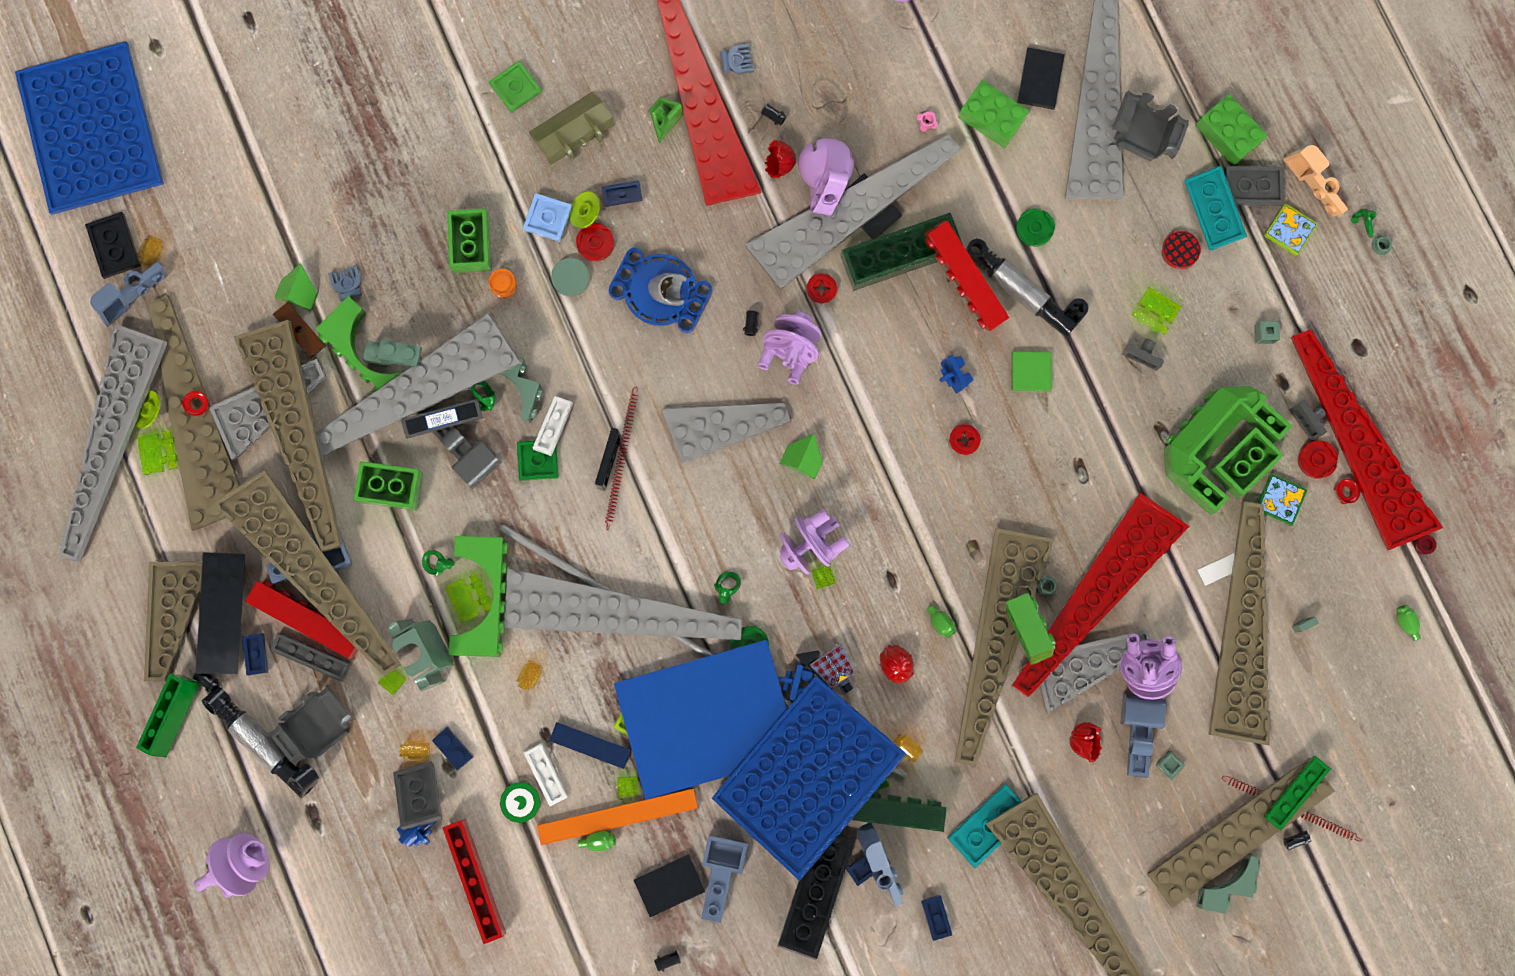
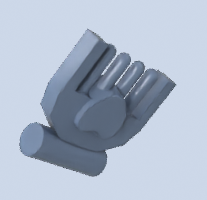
[720,44,754,74]
[328,265,362,302]

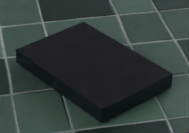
[1017,47,1065,110]
[844,173,902,241]
[85,212,141,279]
[595,427,622,491]
[634,854,705,917]

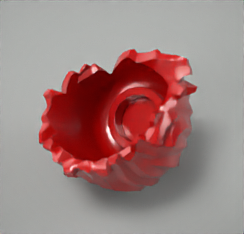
[765,140,796,178]
[879,645,914,684]
[1069,722,1102,762]

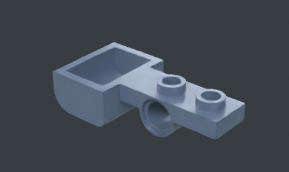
[90,262,166,327]
[266,529,352,584]
[1121,694,1166,778]
[857,822,904,906]
[701,835,748,923]

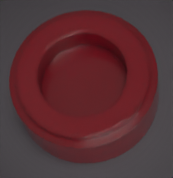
[1414,535,1437,555]

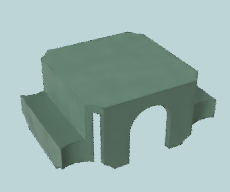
[387,619,453,691]

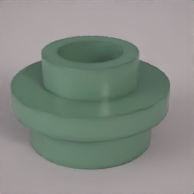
[1372,236,1392,255]
[1037,577,1057,596]

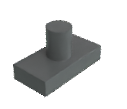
[1122,338,1164,371]
[1289,400,1327,441]

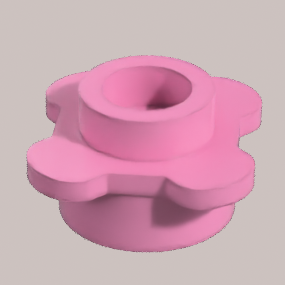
[917,111,938,132]

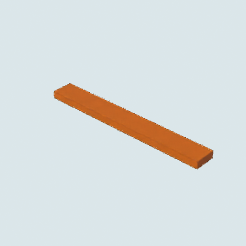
[537,788,698,845]

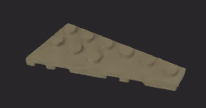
[144,562,202,681]

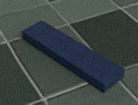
[549,722,631,769]

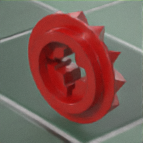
[806,273,837,304]
[949,424,981,455]

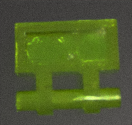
[1131,287,1182,335]
[137,430,178,475]
[445,573,491,623]

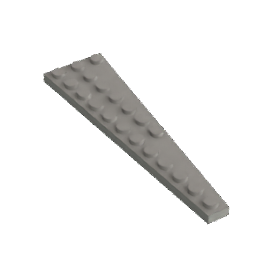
[1065,0,1123,200]
[745,134,961,290]
[317,314,522,457]
[59,324,168,562]
[504,568,742,640]

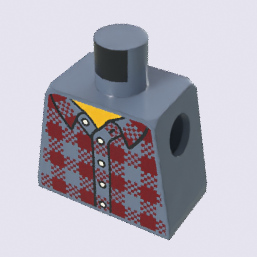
[809,644,855,694]

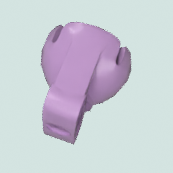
[798,138,854,216]

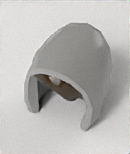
[648,273,687,306]

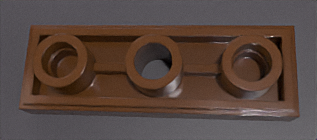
[273,302,326,358]

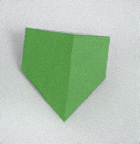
[648,97,683,143]
[274,263,318,310]
[779,433,823,480]

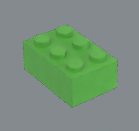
[958,80,1029,149]
[1195,94,1268,166]
[447,208,492,273]
[1209,427,1284,498]
[353,461,423,511]
[1006,593,1056,665]

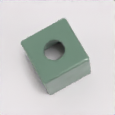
[1254,321,1280,344]

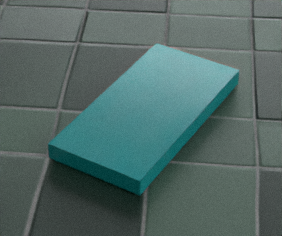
[1184,166,1247,251]
[947,784,1021,868]

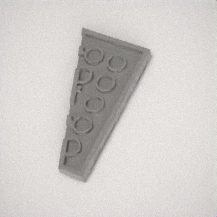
[209,359,326,461]
[661,403,791,464]
[1040,630,1151,714]

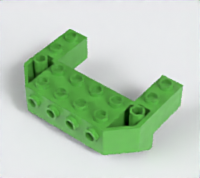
[1164,386,1292,515]

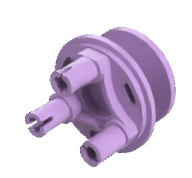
[758,311,821,384]
[780,508,851,575]
[1120,634,1182,700]
[194,833,269,898]

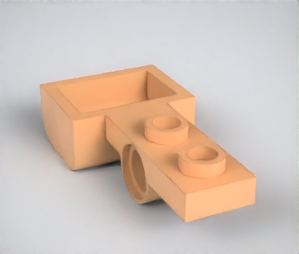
[1283,145,1348,217]

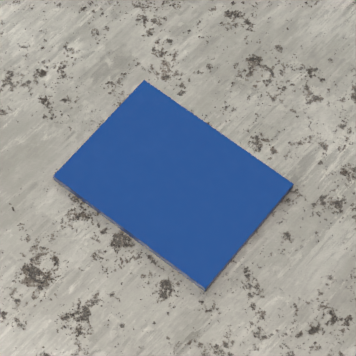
[15,42,164,215]
[614,640,787,799]
[711,676,907,880]

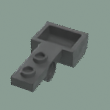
[433,426,501,489]

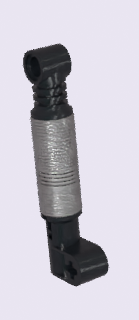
[966,238,1089,338]
[202,687,319,799]

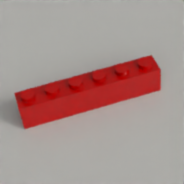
[924,220,1010,331]
[245,580,358,659]
[442,818,506,944]

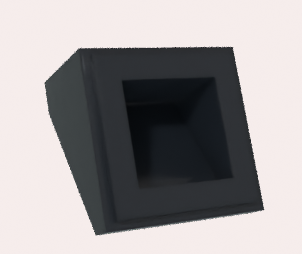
[795,650,820,666]

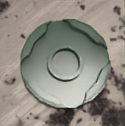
[551,258,590,296]

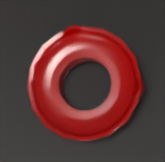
[182,391,209,416]
[1334,479,1360,504]

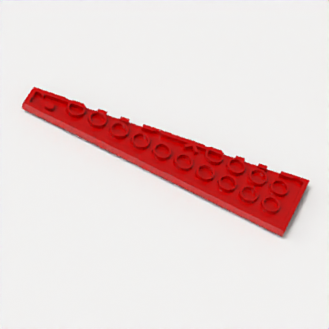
[1291,329,1443,551]

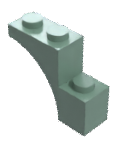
[363,339,422,367]
[500,356,544,423]
[1196,854,1260,914]

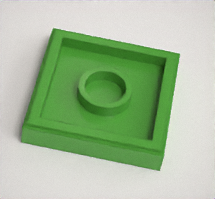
[489,61,542,113]
[1012,351,1051,392]

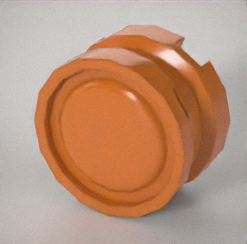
[488,269,517,299]

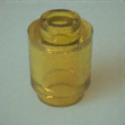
[137,235,163,266]
[516,660,543,691]
[893,733,923,763]
[400,740,430,761]

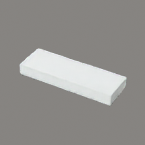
[533,396,573,456]
[523,743,568,806]

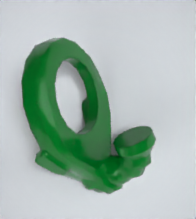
[1351,209,1376,238]
[471,381,495,411]
[422,550,455,576]
[714,572,741,604]

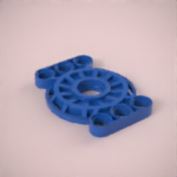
[609,248,712,333]

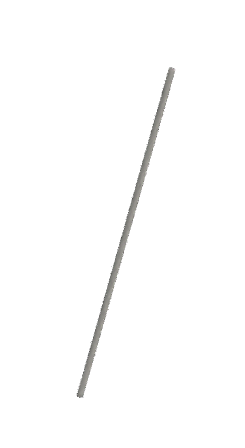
[500,524,907,779]

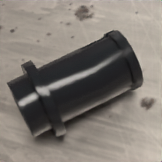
[761,104,786,126]
[743,310,759,336]
[193,674,220,692]
[1283,830,1311,851]
[654,950,681,972]

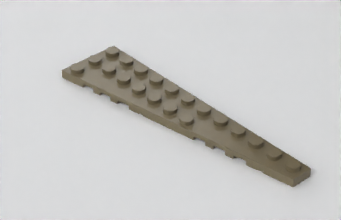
[955,528,1054,766]

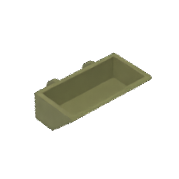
[529,92,614,165]

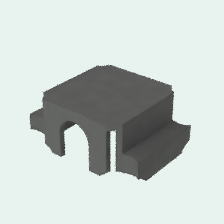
[1112,91,1189,162]
[269,685,356,767]

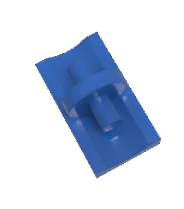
[939,355,973,394]
[779,664,813,701]
[397,821,437,847]

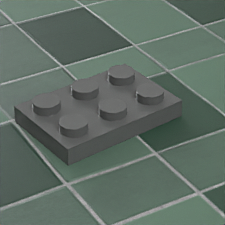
[1224,166,1285,206]
[393,761,442,830]

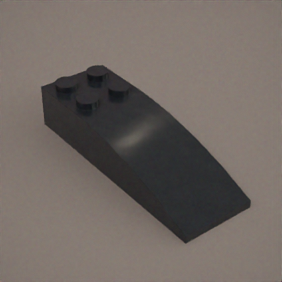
[195,552,245,674]
[777,835,855,960]

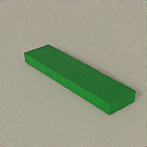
[1263,755,1331,831]

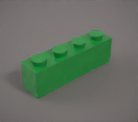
[136,673,200,758]

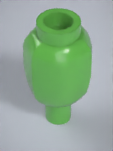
[927,605,956,639]
[1396,605,1421,641]
[578,831,616,851]

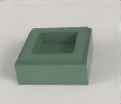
[1292,617,1319,633]
[1156,751,1185,780]

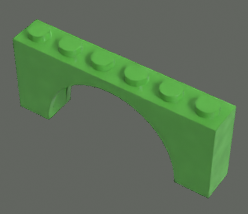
[316,296,412,391]
[449,536,508,657]

